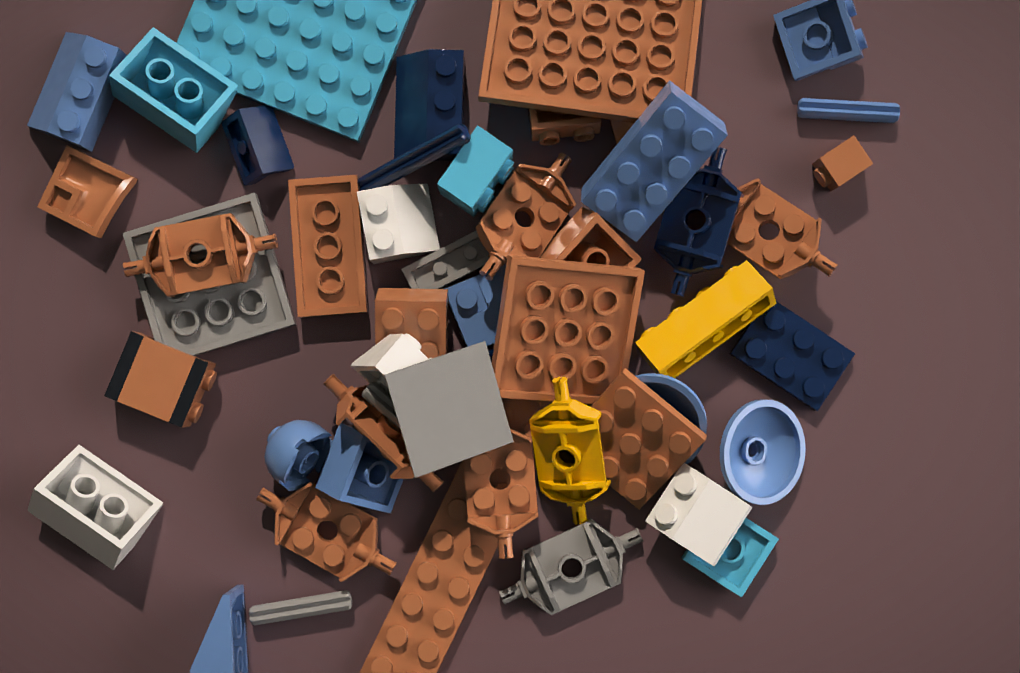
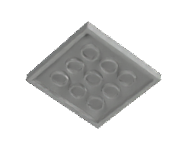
[122,192,297,356]

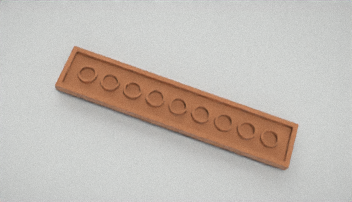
[360,398,553,673]

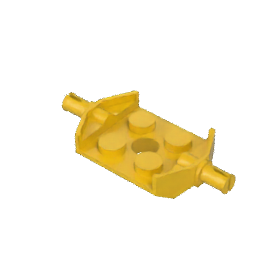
[529,377,611,525]

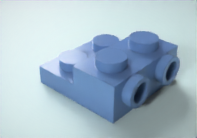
[773,0,868,81]

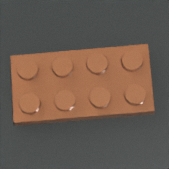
[288,175,368,318]

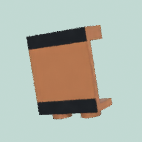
[104,331,217,428]

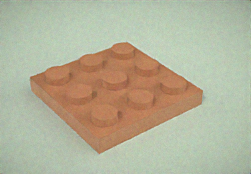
[567,368,707,510]

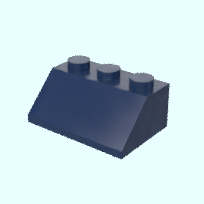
[394,49,465,161]

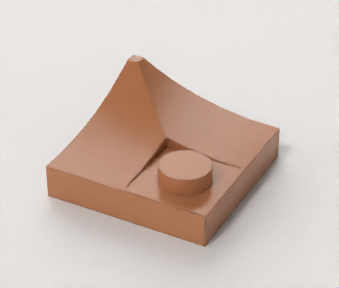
[37,145,138,238]

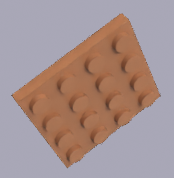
[492,255,645,404]

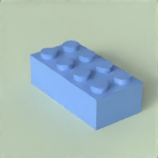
[581,80,728,242]

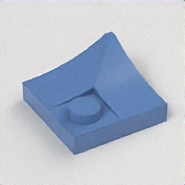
[445,264,506,347]

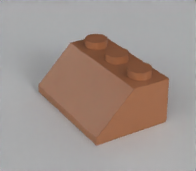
[539,207,642,268]

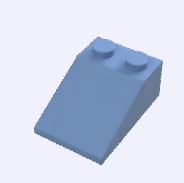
[190,584,248,673]

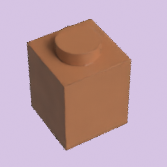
[812,135,873,192]

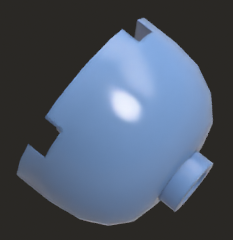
[264,420,333,491]

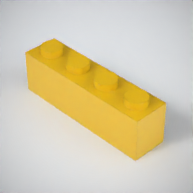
[635,260,777,378]

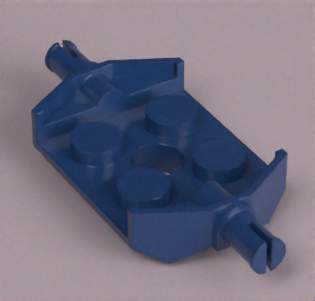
[654,147,744,297]

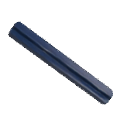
[358,124,471,191]

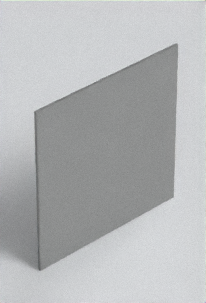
[384,341,514,478]

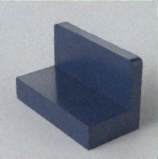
[221,105,294,186]

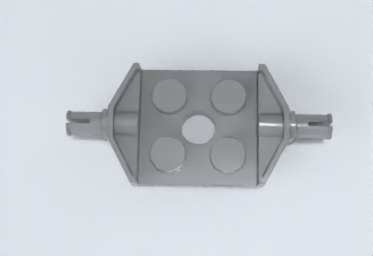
[499,518,644,615]

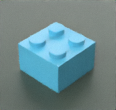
[437,125,514,217]

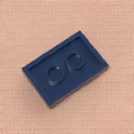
[729,301,855,411]

